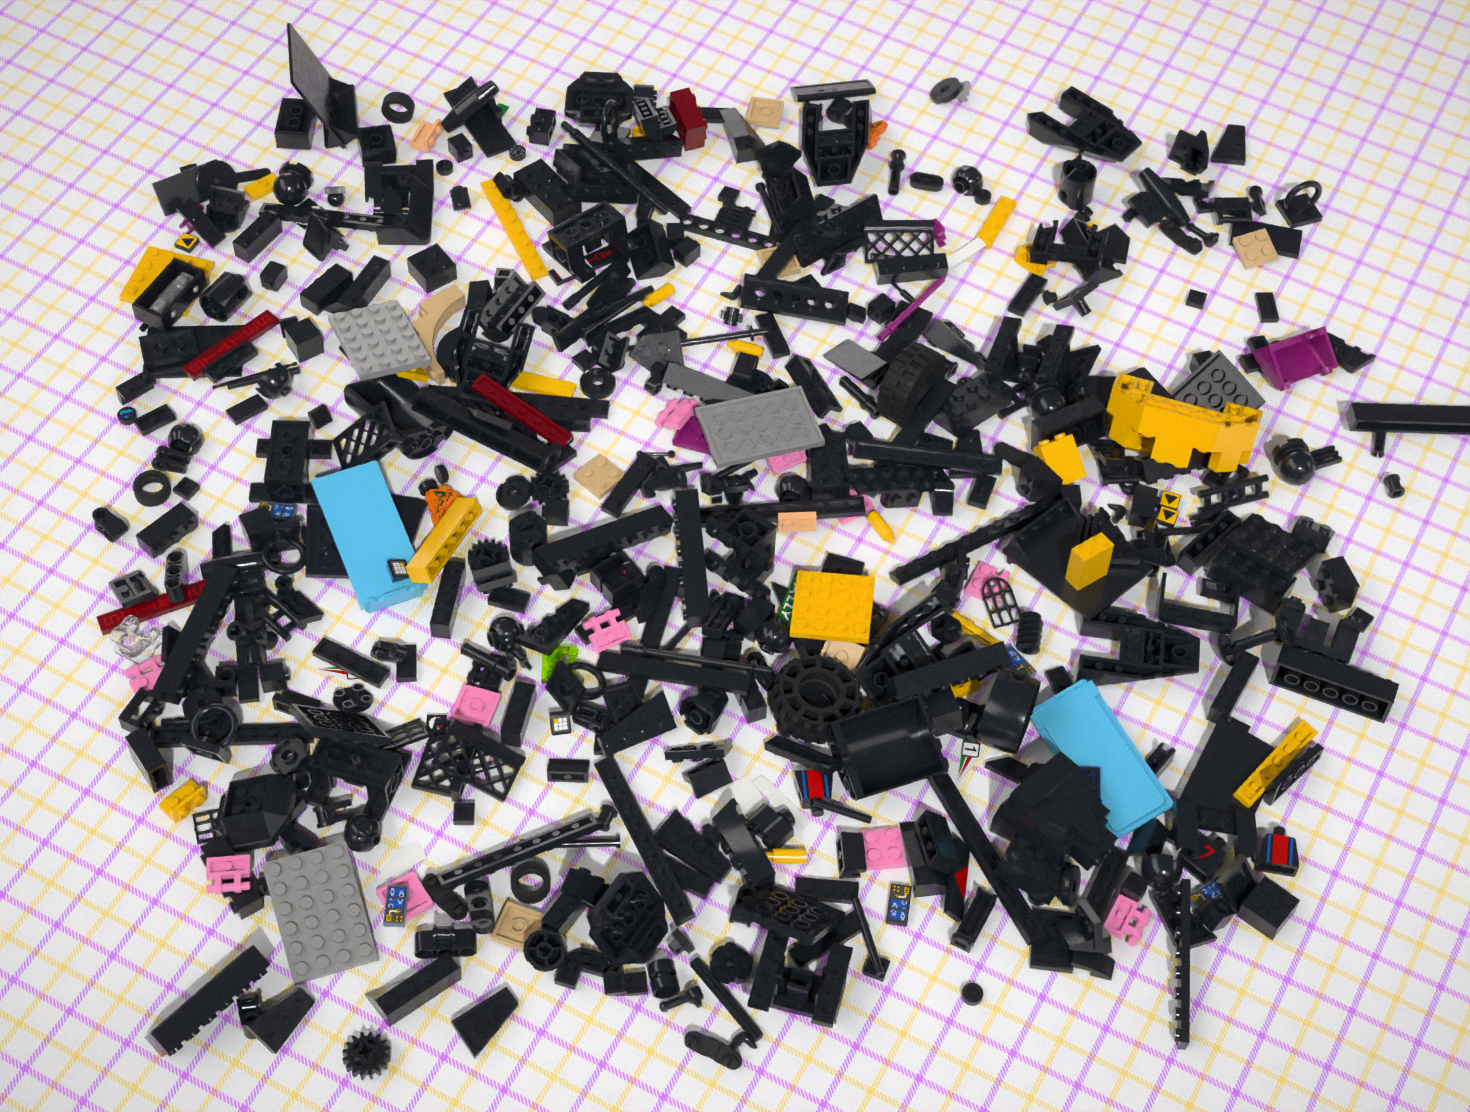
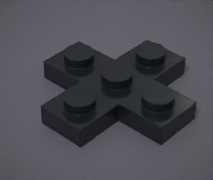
[637,305,687,341]

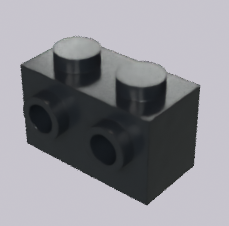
[526,107,556,146]

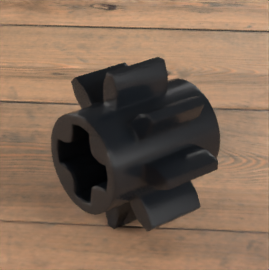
[720,306,743,326]

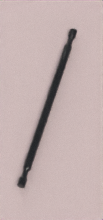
[212,362,297,389]

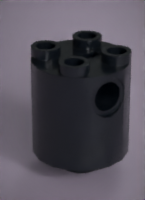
[1058,159,1097,210]
[199,271,252,322]
[508,510,548,566]

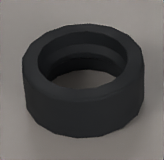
[381,92,415,124]
[133,470,171,507]
[510,862,551,904]

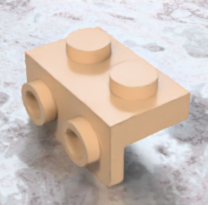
[409,118,443,153]
[777,512,817,532]

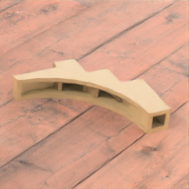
[411,284,465,386]

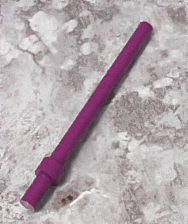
[877,276,946,341]

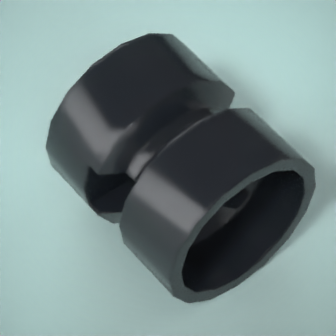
[647,958,680,999]

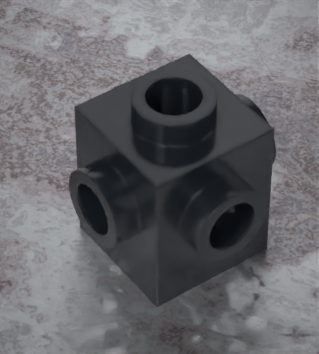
[931,612,962,646]

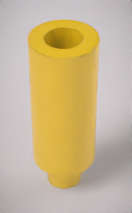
[642,283,675,307]
[728,339,764,359]
[867,511,896,544]
[765,848,807,864]

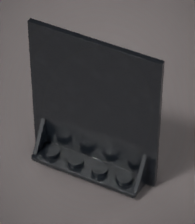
[287,23,358,149]
[1002,496,1153,621]

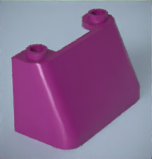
[1252,326,1339,391]

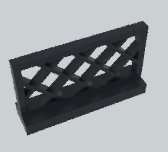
[863,220,934,264]
[332,401,404,472]
[412,718,483,803]
[431,719,526,803]

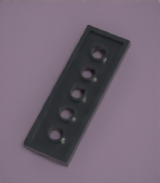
[740,273,849,326]

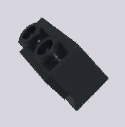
[118,687,165,732]

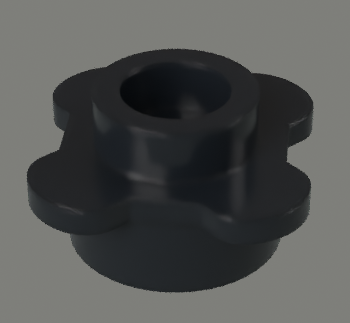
[1074,205,1093,222]

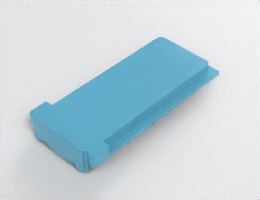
[311,460,428,613]
[1030,679,1174,840]

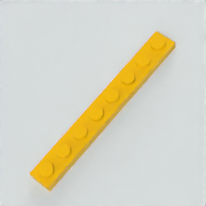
[480,179,548,280]

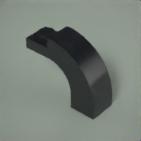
[436,327,459,383]
[278,793,317,854]

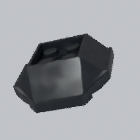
[564,71,634,128]
[214,773,298,853]
[587,871,668,965]

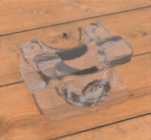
[109,615,162,665]

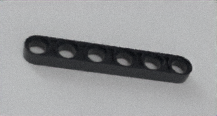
[680,214,777,251]

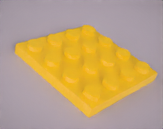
[119,246,215,317]
[790,570,875,644]

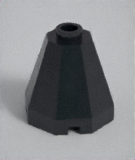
[679,690,729,735]

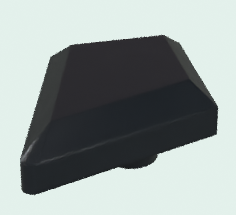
[820,249,848,276]

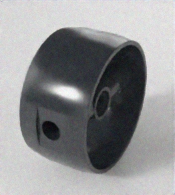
[977,668,1041,754]

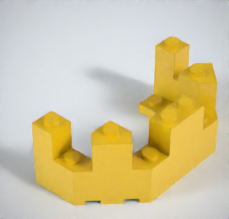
[1106,373,1263,472]

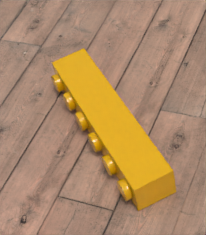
[405,498,482,583]

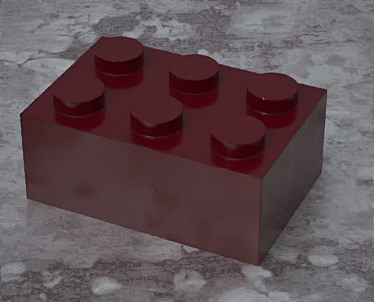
[669,87,708,151]

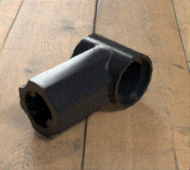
[746,652,776,691]

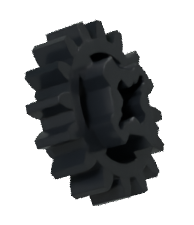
[530,469,570,506]
[468,539,510,571]
[342,1031,391,1080]

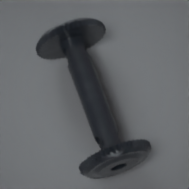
[1218,614,1294,666]

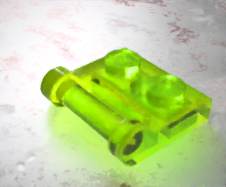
[541,646,579,684]

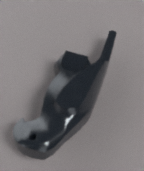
[640,462,703,498]

